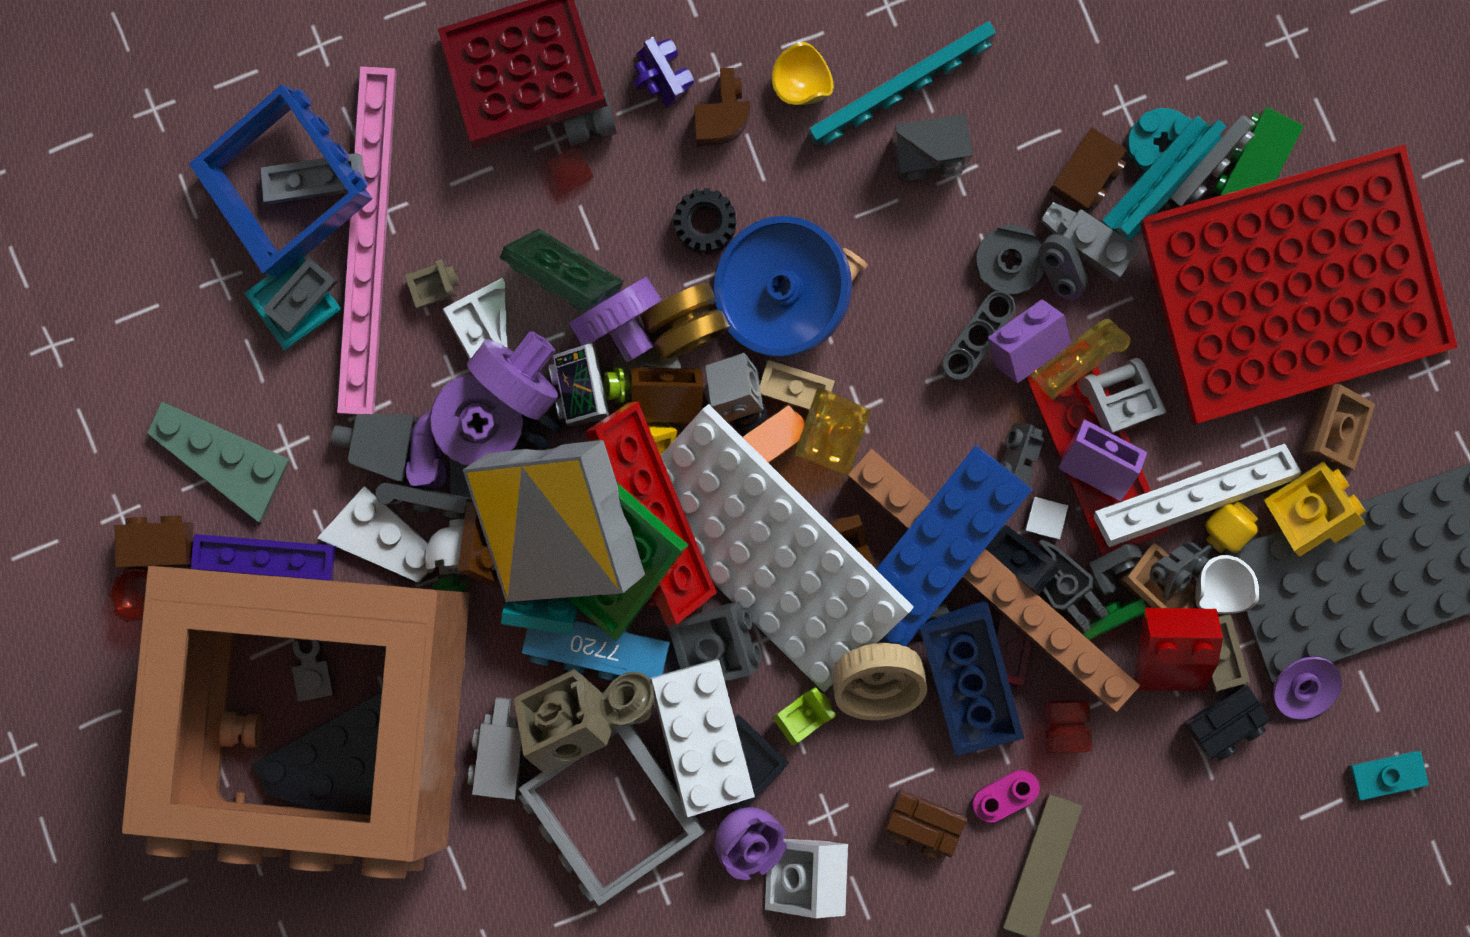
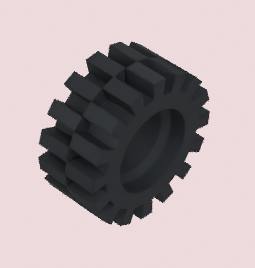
[673,188,736,254]

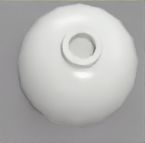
[426,519,494,575]

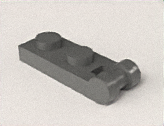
[376,483,473,519]

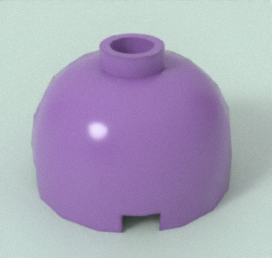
[715,807,787,880]

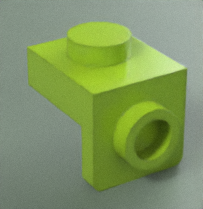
[772,687,836,746]

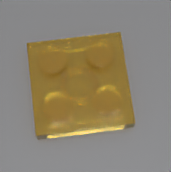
[795,388,871,476]

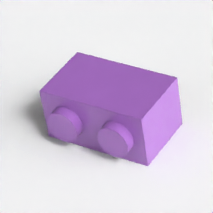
[988,300,1071,383]
[1058,419,1147,501]

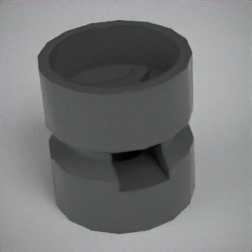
[563,90,617,147]

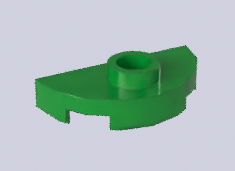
[1080,598,1147,640]

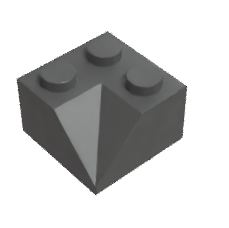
[891,113,973,182]

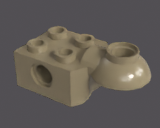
[513,669,654,774]

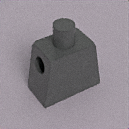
[331,414,418,483]

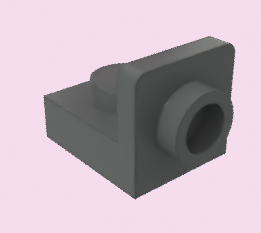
[1089,544,1143,595]

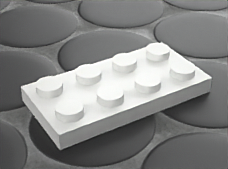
[649,659,755,817]

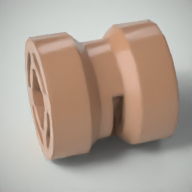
[219,711,262,748]

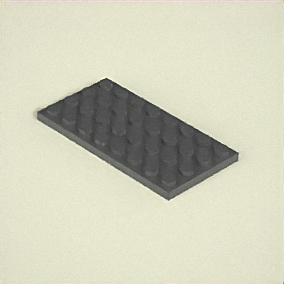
[1222,463,1470,683]

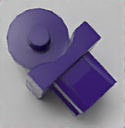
[632,37,694,108]

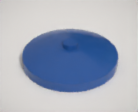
[714,216,852,357]

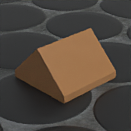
[1302,383,1375,470]
[1117,541,1197,608]

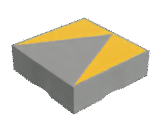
[463,440,645,602]

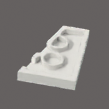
[318,486,428,583]

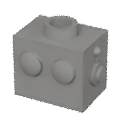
[704,353,763,422]

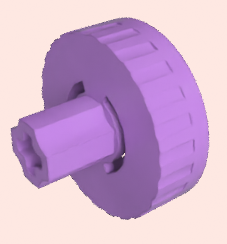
[569,276,661,362]
[467,331,558,420]
[430,373,523,465]

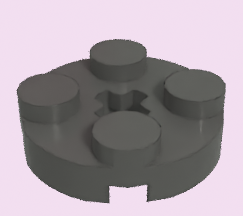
[975,224,1045,296]

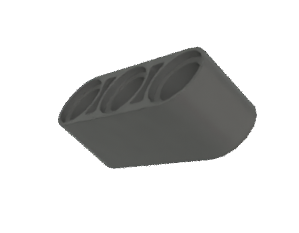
[940,291,1015,382]

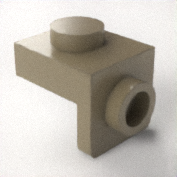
[405,259,460,310]

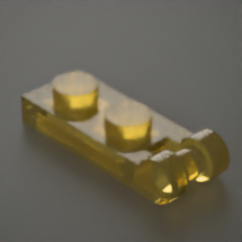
[1031,319,1131,400]

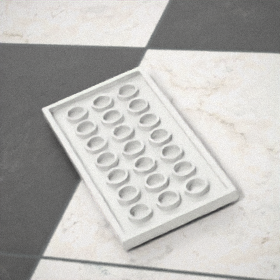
[661,404,914,692]

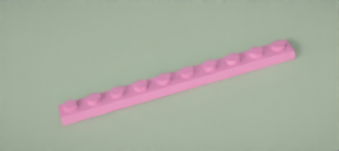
[337,66,397,415]

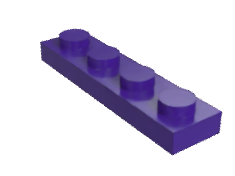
[191,534,336,581]

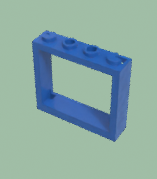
[189,84,373,277]

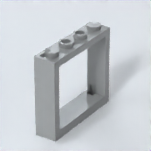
[518,724,705,906]

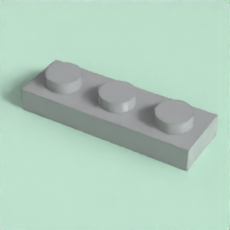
[1170,116,1256,206]
[261,153,364,204]

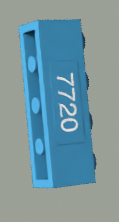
[522,621,670,680]

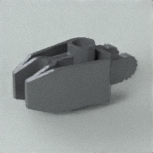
[1039,540,1108,633]

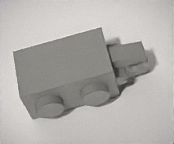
[1040,202,1140,282]
[468,697,523,800]

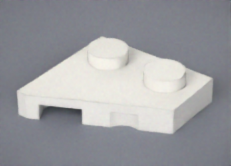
[443,278,507,360]

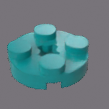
[1127,108,1192,174]

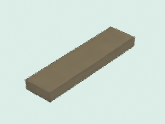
[1002,793,1083,937]

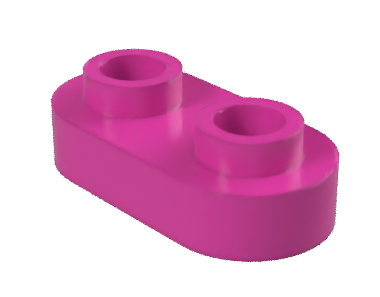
[972,770,1040,823]

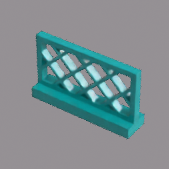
[1101,115,1227,241]

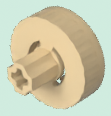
[832,641,927,720]

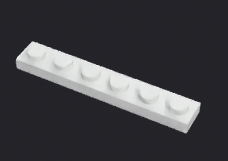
[1094,444,1301,547]

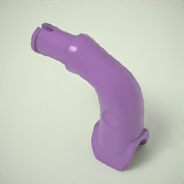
[406,402,492,489]

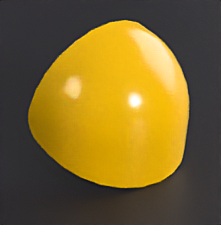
[772,42,834,105]

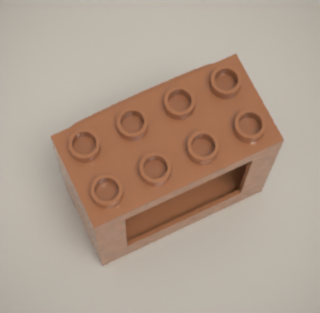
[122,566,470,879]

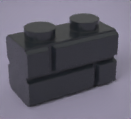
[1183,684,1271,761]

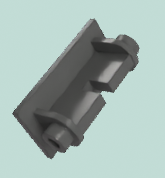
[1000,422,1044,486]
[1150,542,1214,599]

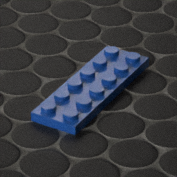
[876,444,1033,646]

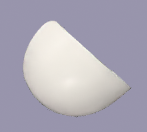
[1195,555,1259,614]

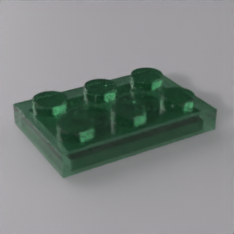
[499,228,624,312]

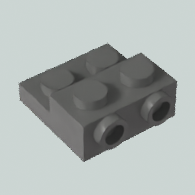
[668,601,762,681]

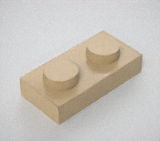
[760,360,835,415]

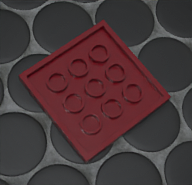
[438,0,608,149]

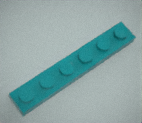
[808,21,996,146]

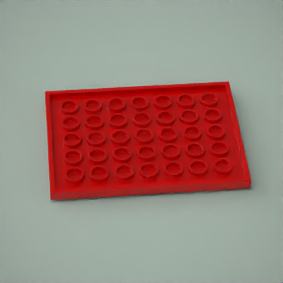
[1139,144,1458,424]

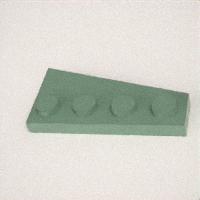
[147,402,291,523]

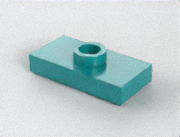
[1349,750,1429,800]

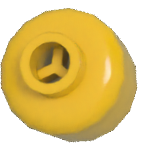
[1205,501,1258,553]

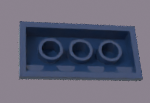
[919,601,1024,756]

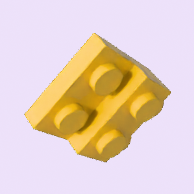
[1264,461,1366,557]

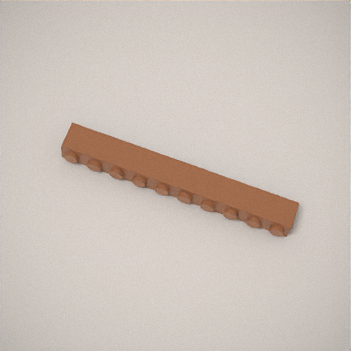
[848,448,1140,712]

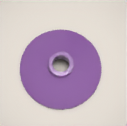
[1273,657,1342,719]

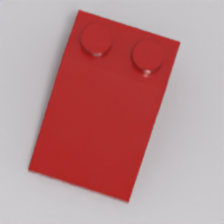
[1134,608,1223,691]

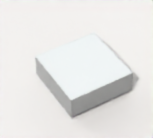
[1024,497,1068,540]

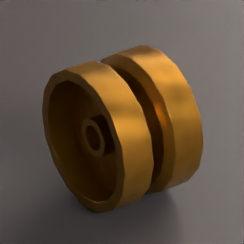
[640,282,730,361]

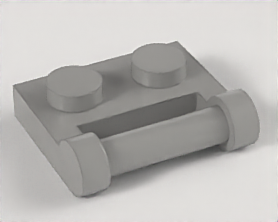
[1079,358,1166,434]

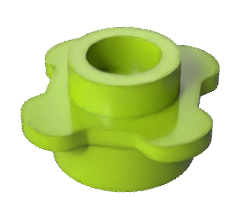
[603,368,630,403]

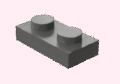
[262,257,337,334]

